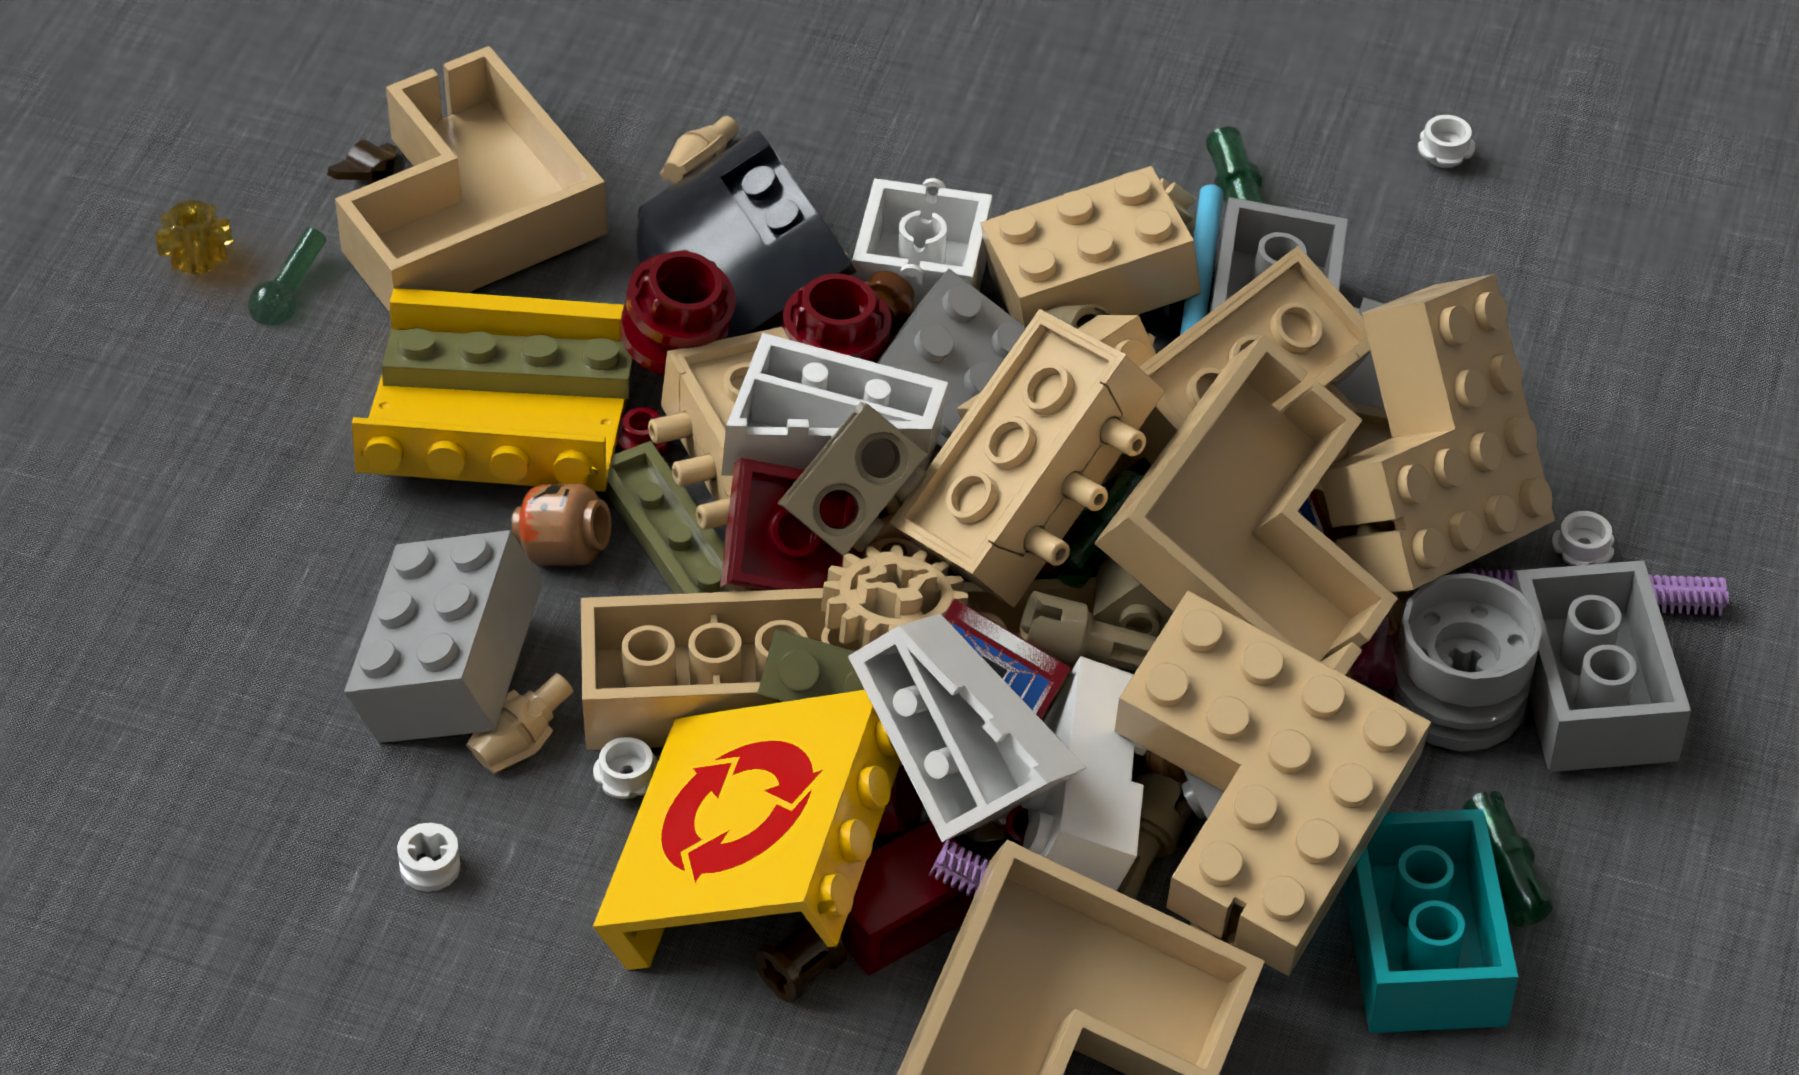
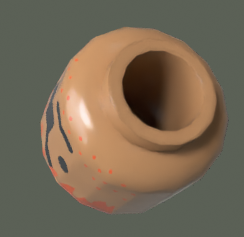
[511,484,612,567]

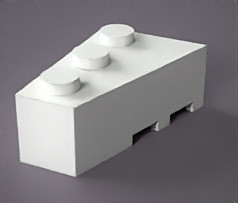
[721,333,948,476]
[848,614,1087,842]
[1021,656,1147,891]

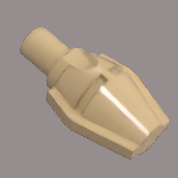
[659,116,739,183]
[466,673,573,775]

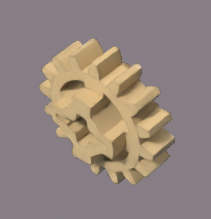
[821,545,968,647]

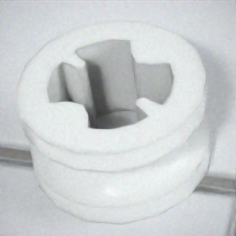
[397,822,461,892]

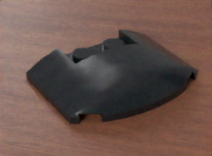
[636,130,857,338]

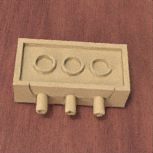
[1138,246,1371,465]
[889,309,1165,608]
[648,327,879,530]

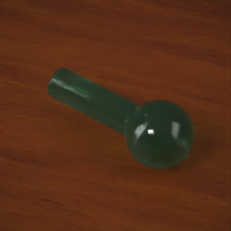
[248,227,327,325]

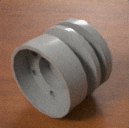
[1389,573,1542,751]

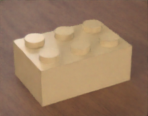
[980,166,1201,328]

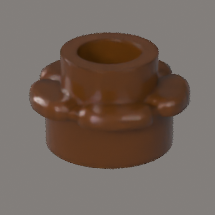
[864,271,915,327]

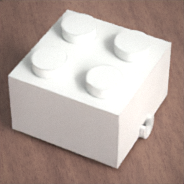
[852,178,993,319]

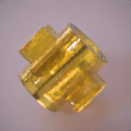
[155,200,233,274]

